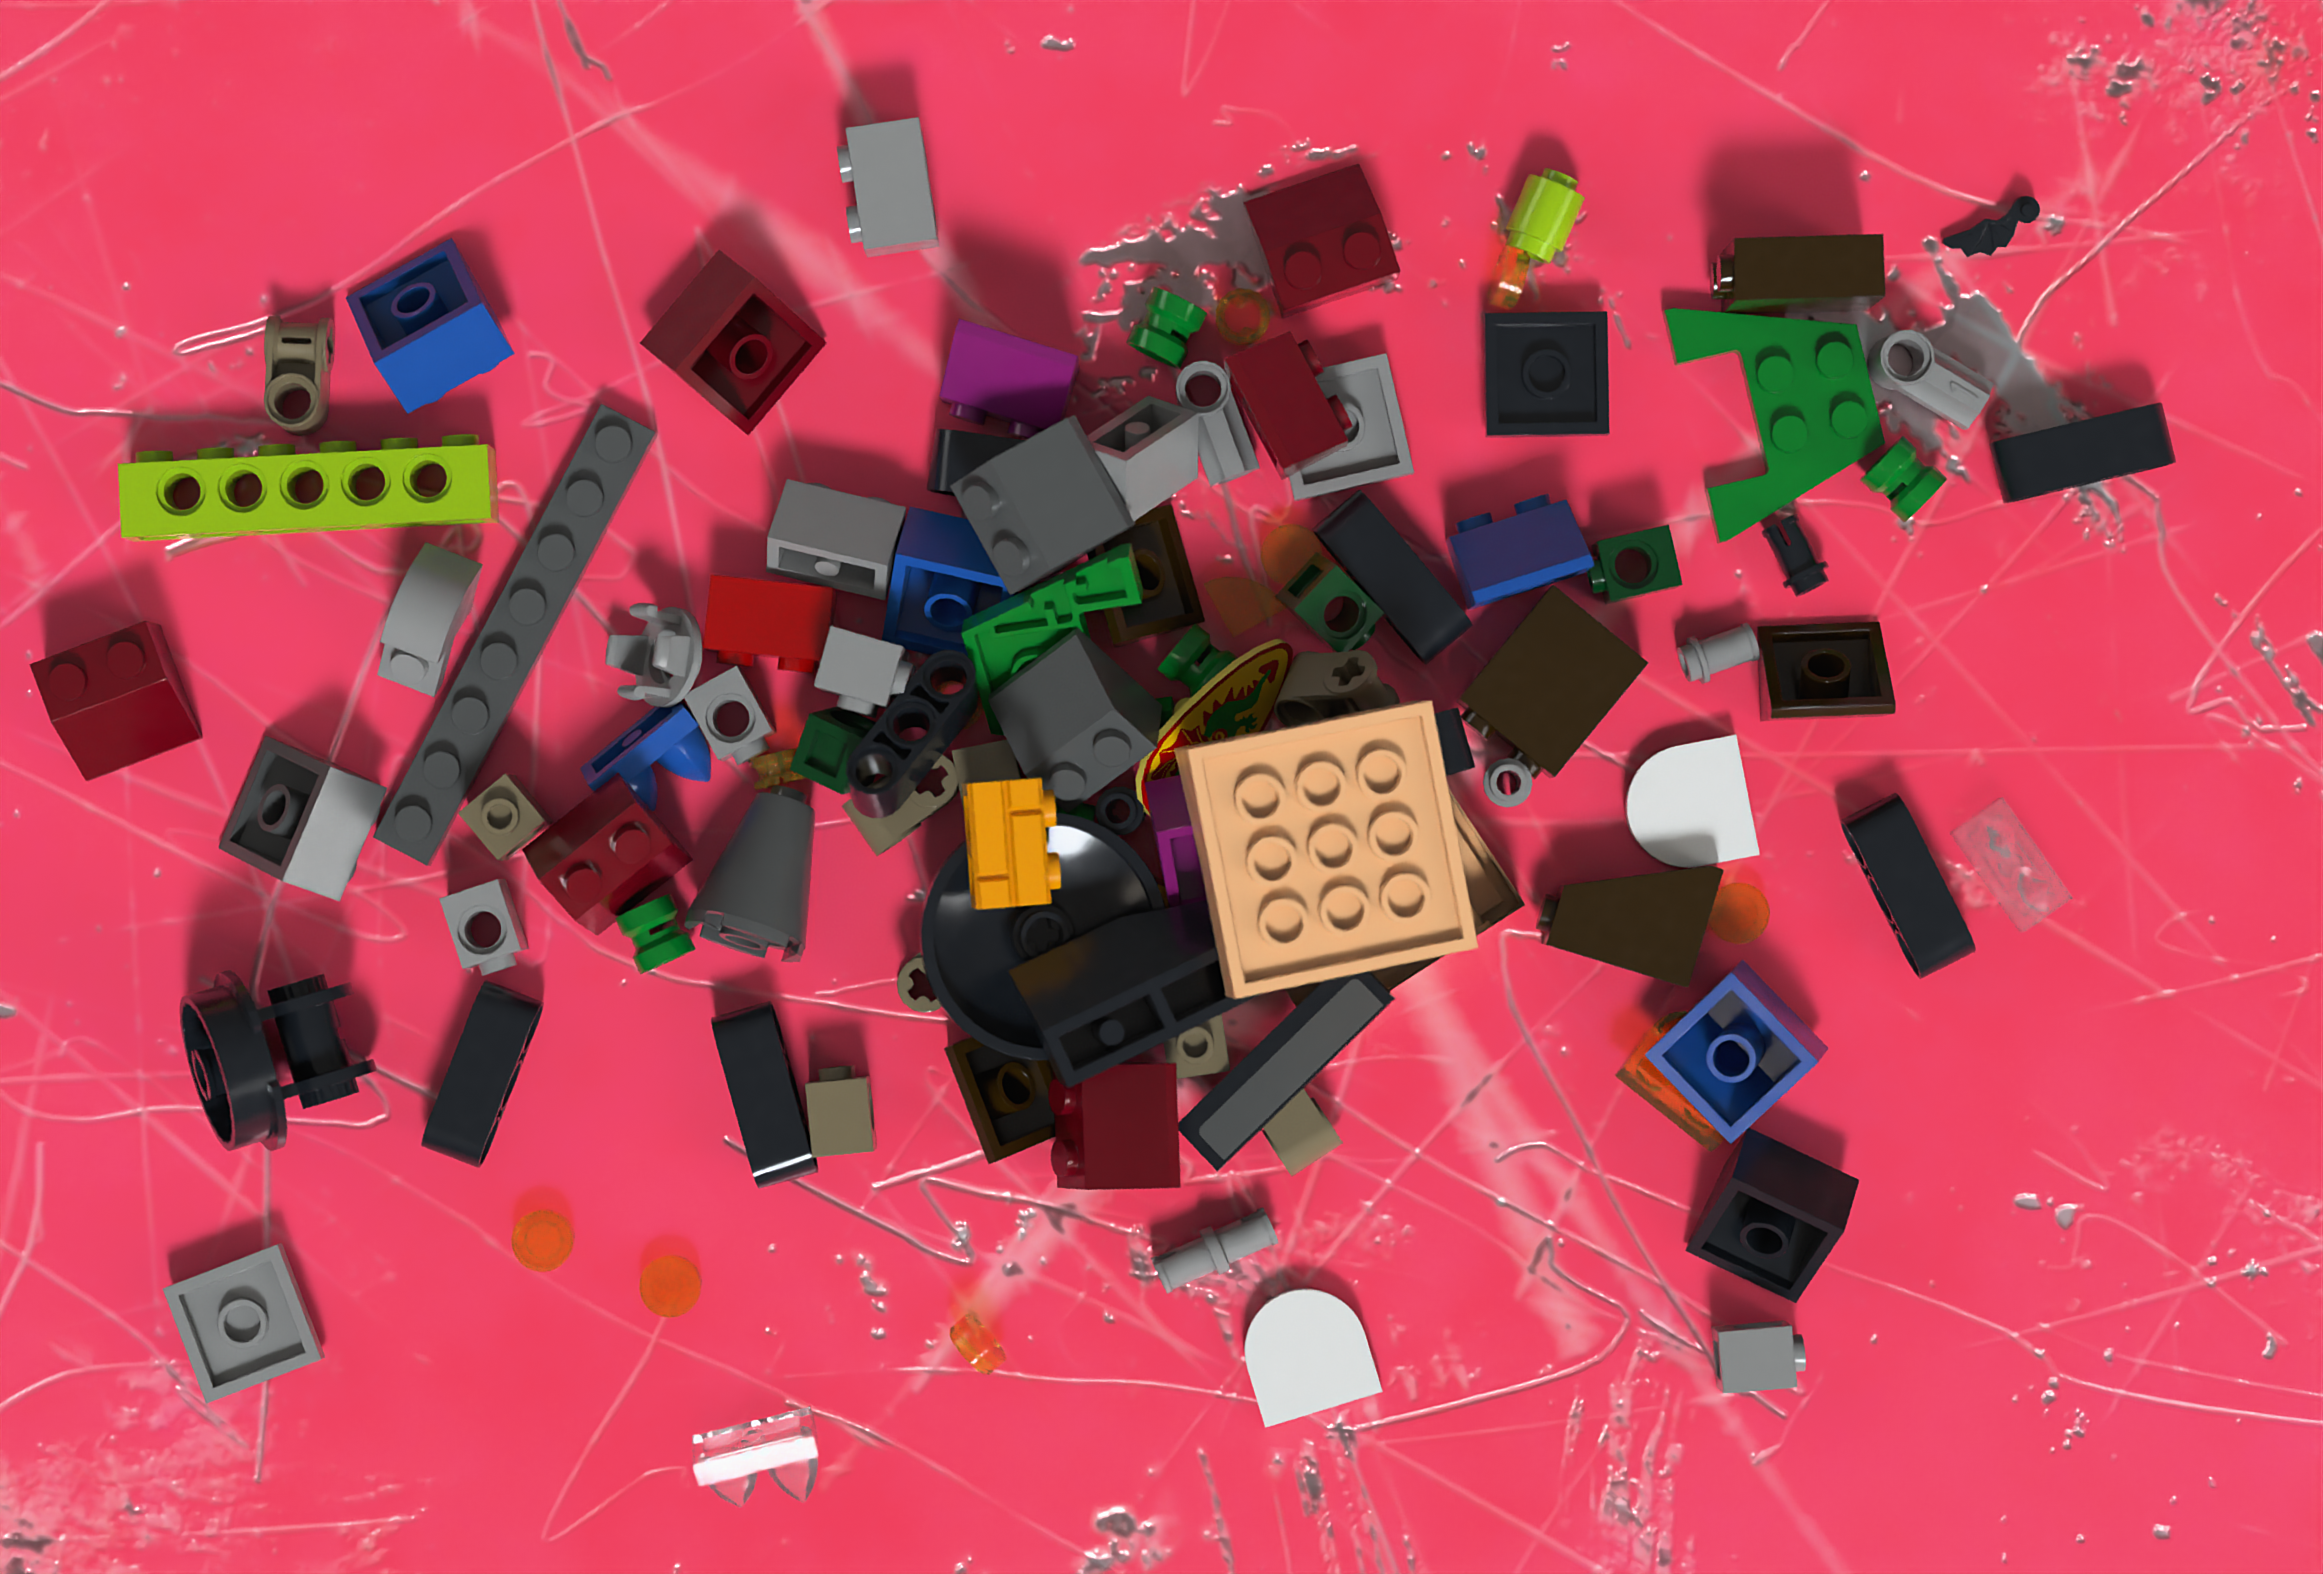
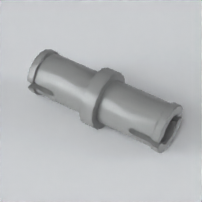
[1151,1207,1279,1294]

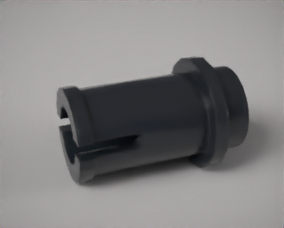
[1762,514,1829,597]
[1095,786,1147,835]

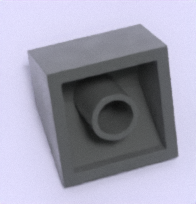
[950,415,1135,595]
[988,627,1163,813]
[218,735,387,901]

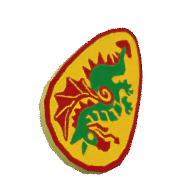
[1136,639,1293,816]

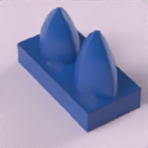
[580,700,711,811]

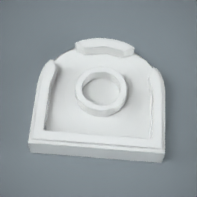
[1625,735,1760,867]
[1244,1288,1383,1428]

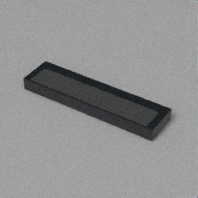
[1178,971,1396,1171]

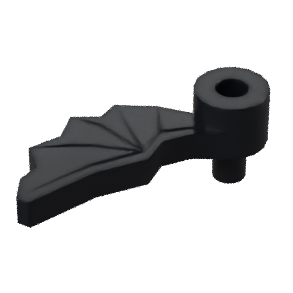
[1942,196,2040,257]

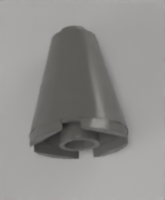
[684,785,816,963]

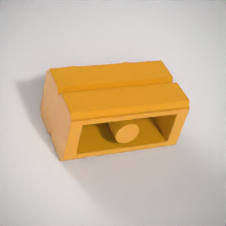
[962,778,1061,909]

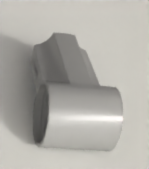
[1867,330,1994,430]
[1175,360,1260,487]

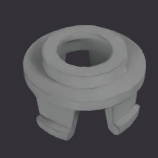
[605,603,703,708]

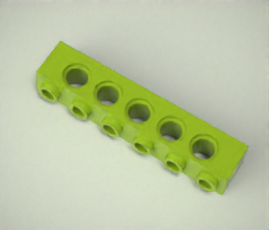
[118,434,499,542]

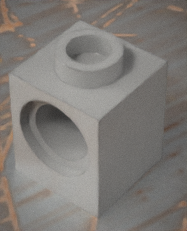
[684,666,777,765]
[439,879,529,976]
[1711,1320,1806,1394]

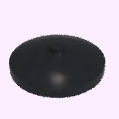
[919,813,1165,1060]

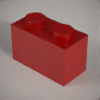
[703,574,837,674]

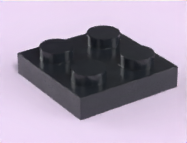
[1483,311,1609,438]

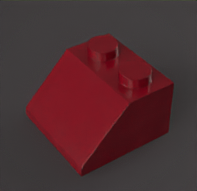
[1243,164,1401,319]
[640,250,827,435]
[1224,331,1353,480]
[29,621,203,782]
[522,772,693,936]
[1048,1061,1181,1190]

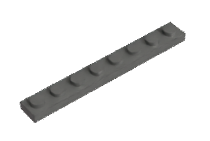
[373,404,658,866]

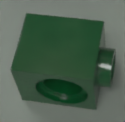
[1586,525,1683,605]
[1275,552,1384,652]
[789,706,876,795]

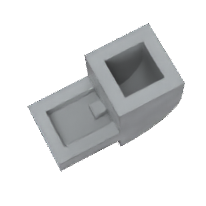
[377,542,483,697]

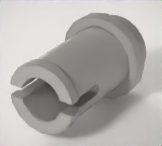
[1677,622,1760,684]
[1483,758,1532,808]

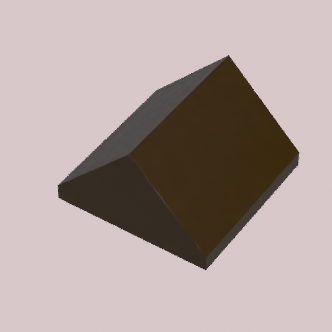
[1087,505,1205,648]
[1757,622,1896,721]
[944,1037,1055,1164]

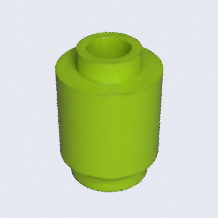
[1505,168,1585,264]

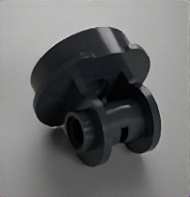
[179,970,377,1151]

